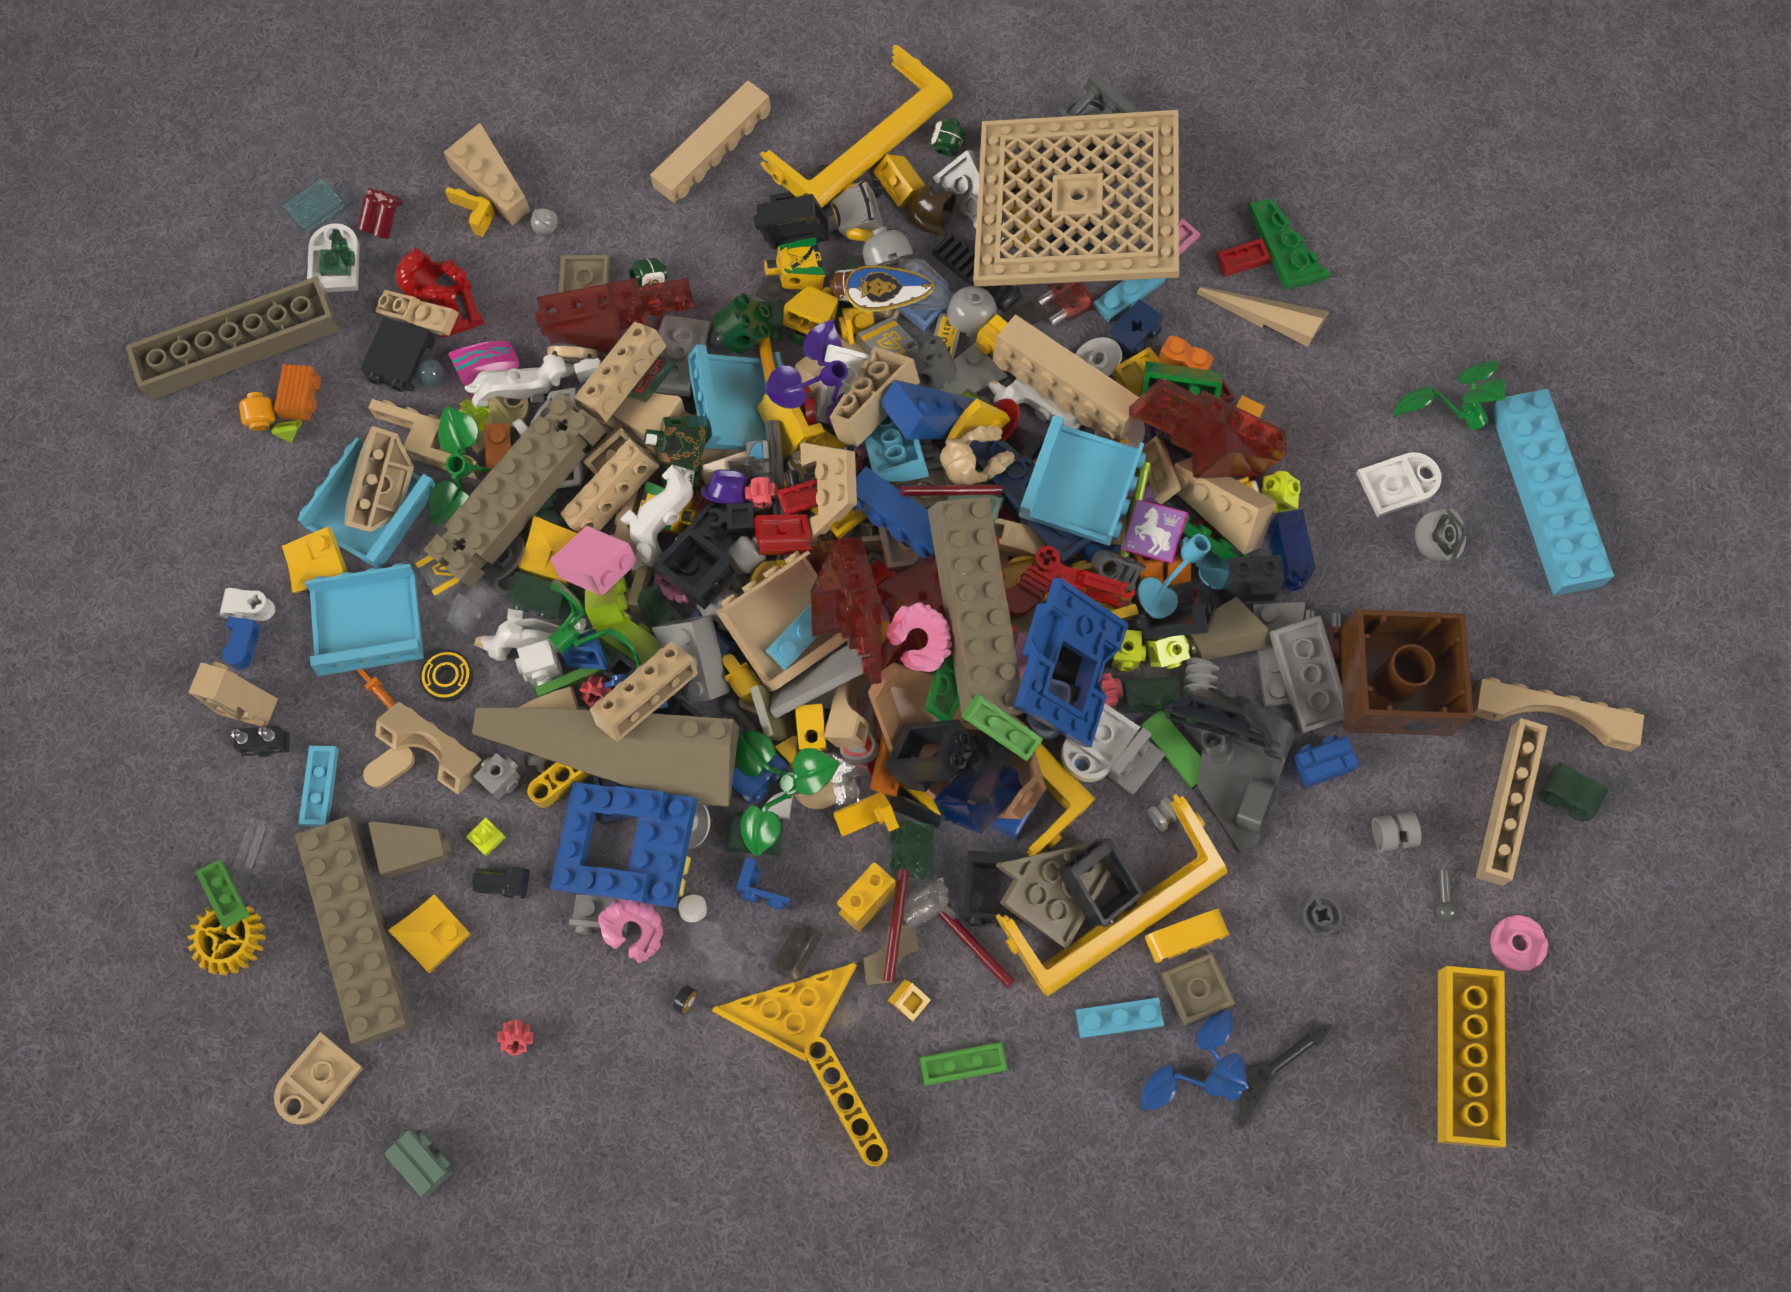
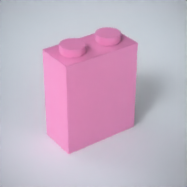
[551,526,638,596]

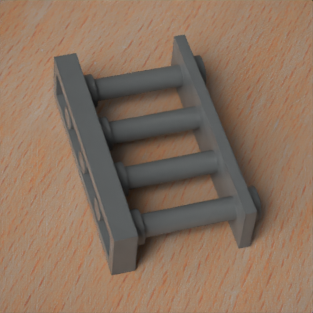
[1055,71,1153,179]

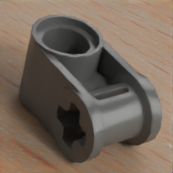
[1091,549,1146,591]

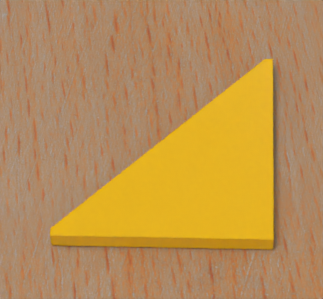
[712,963,857,1062]

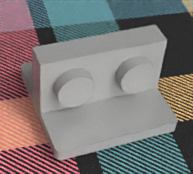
[1107,728,1165,795]

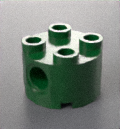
[713,293,771,354]

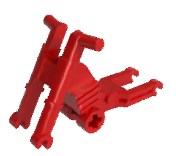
[996,536,1135,635]

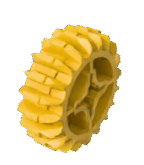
[187,903,266,976]

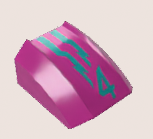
[448,341,519,399]

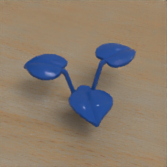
[1141,1008,1249,1111]

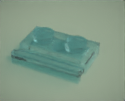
[283,178,345,233]

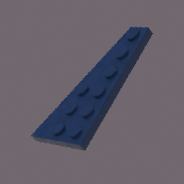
[969,440,1124,563]

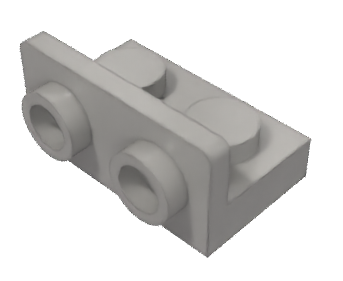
[569,894,629,935]

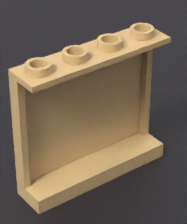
[716,551,861,692]

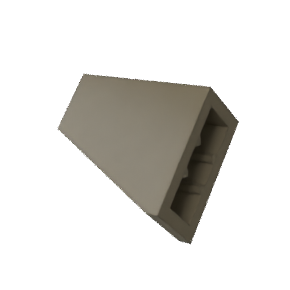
[1186,597,1270,660]
[368,821,452,879]

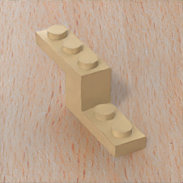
[368,399,481,480]
[611,486,660,614]

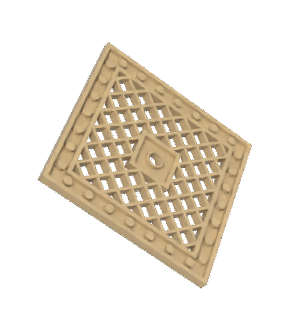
[973,110,1179,286]

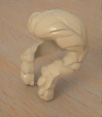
[940,425,1015,485]

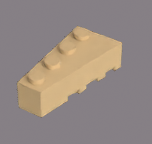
[444,123,530,226]
[830,346,920,447]
[1174,457,1276,555]

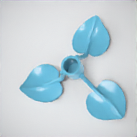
[1137,534,1229,619]

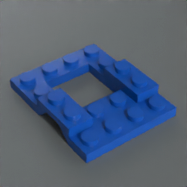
[1014,578,1128,748]
[550,782,698,909]

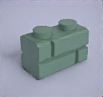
[384,1129,453,1198]

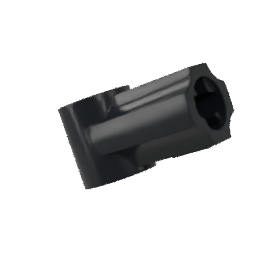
[472,867,530,899]

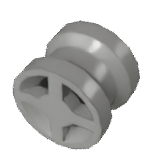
[1147,797,1180,832]

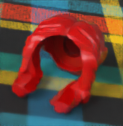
[395,247,467,305]

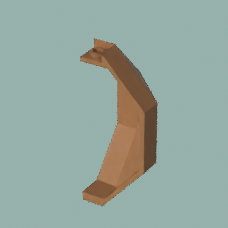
[868,663,1046,819]

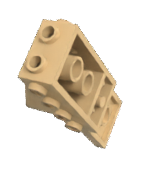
[594,383,744,484]

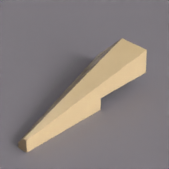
[1197,286,1330,347]

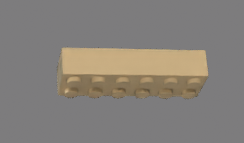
[992,314,1143,442]

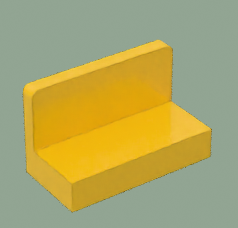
[873,154,925,208]

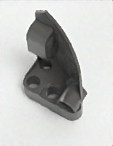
[1197,712,1295,853]

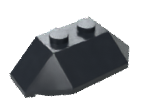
[1164,688,1273,750]

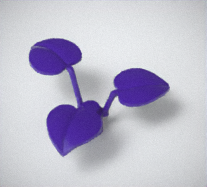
[765,320,848,431]

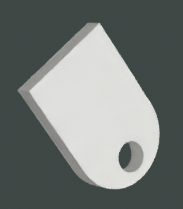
[307,224,360,292]
[1356,452,1441,518]
[1061,704,1140,782]

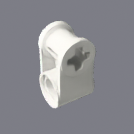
[220,588,275,621]

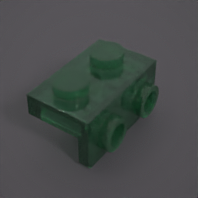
[889,820,934,880]

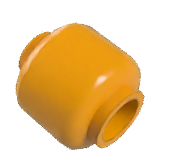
[239,392,275,431]

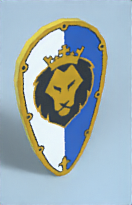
[845,265,935,312]

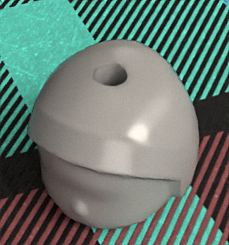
[531,208,558,236]

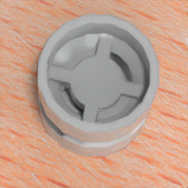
[1372,811,1421,852]

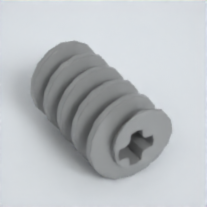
[1182,658,1220,697]

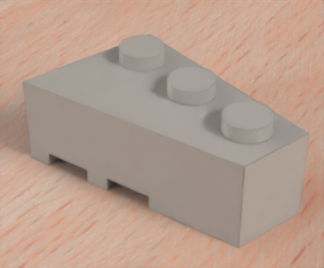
[652,615,730,702]

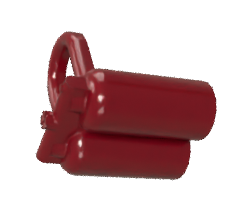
[357,188,403,239]

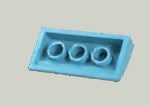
[865,415,929,482]

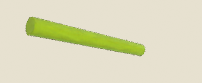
[1119,462,1151,557]

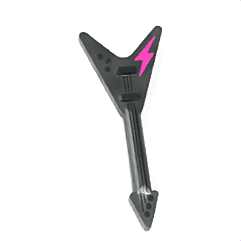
[1238,1024,1332,1127]

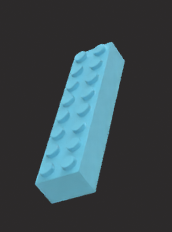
[1491,389,1614,596]

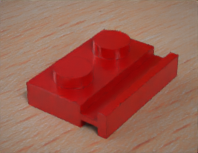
[754,514,813,555]

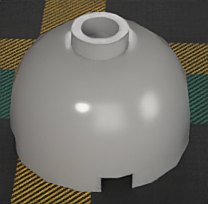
[863,226,913,266]
[947,285,997,337]
[1415,509,1466,561]

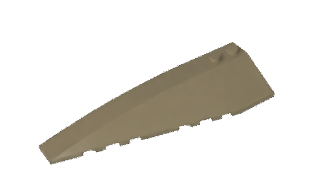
[472,708,739,807]

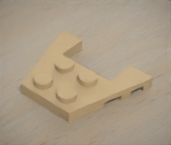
[800,443,857,544]

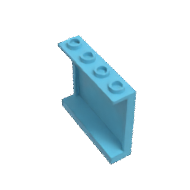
[687,344,784,450]
[1019,415,1146,546]
[297,437,436,569]
[305,563,424,676]

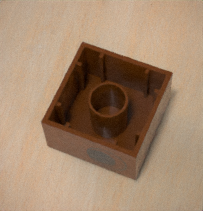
[1339,609,1474,736]

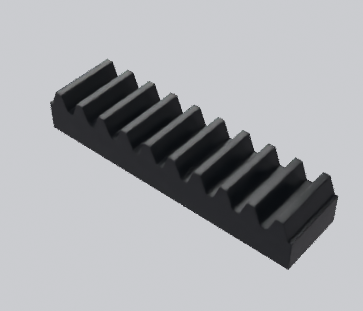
[932,233,1022,313]

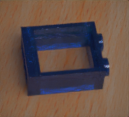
[1268,509,1316,591]
[933,766,1023,834]

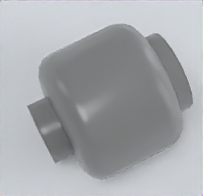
[727,536,766,575]

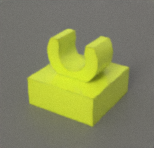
[466,817,506,857]

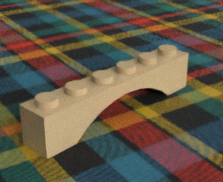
[1472,677,1644,752]

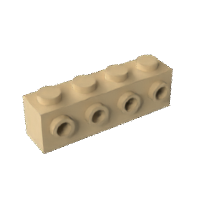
[574,321,667,422]
[560,438,660,533]
[590,641,698,742]

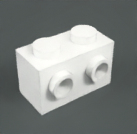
[515,640,563,688]

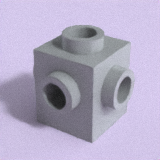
[473,753,521,800]

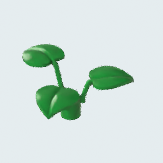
[1394,359,1506,430]
[429,406,492,524]
[548,579,641,668]
[736,730,840,856]

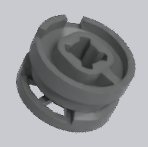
[1299,896,1343,938]

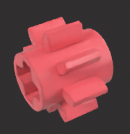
[745,477,778,508]
[1100,673,1123,706]
[580,675,612,708]
[497,1020,533,1055]

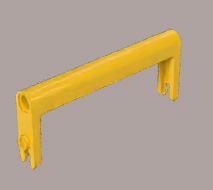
[760,45,953,208]
[934,670,1096,856]
[996,794,1228,997]

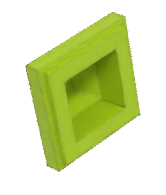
[271,419,302,442]

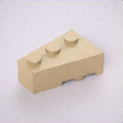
[188,662,278,727]

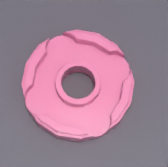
[1490,915,1548,972]

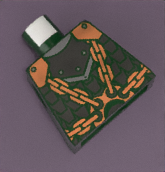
[644,416,708,472]

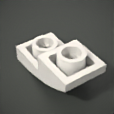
[574,358,601,383]

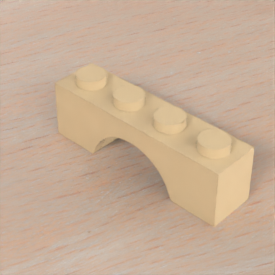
[824,638,889,749]
[375,702,482,795]

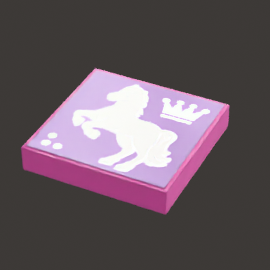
[1121,499,1189,564]

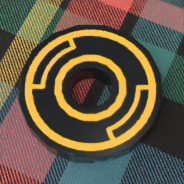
[419,650,474,702]

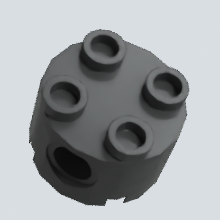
[902,336,957,390]

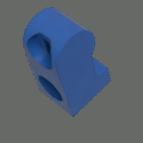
[222,616,261,670]

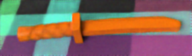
[357,669,396,709]

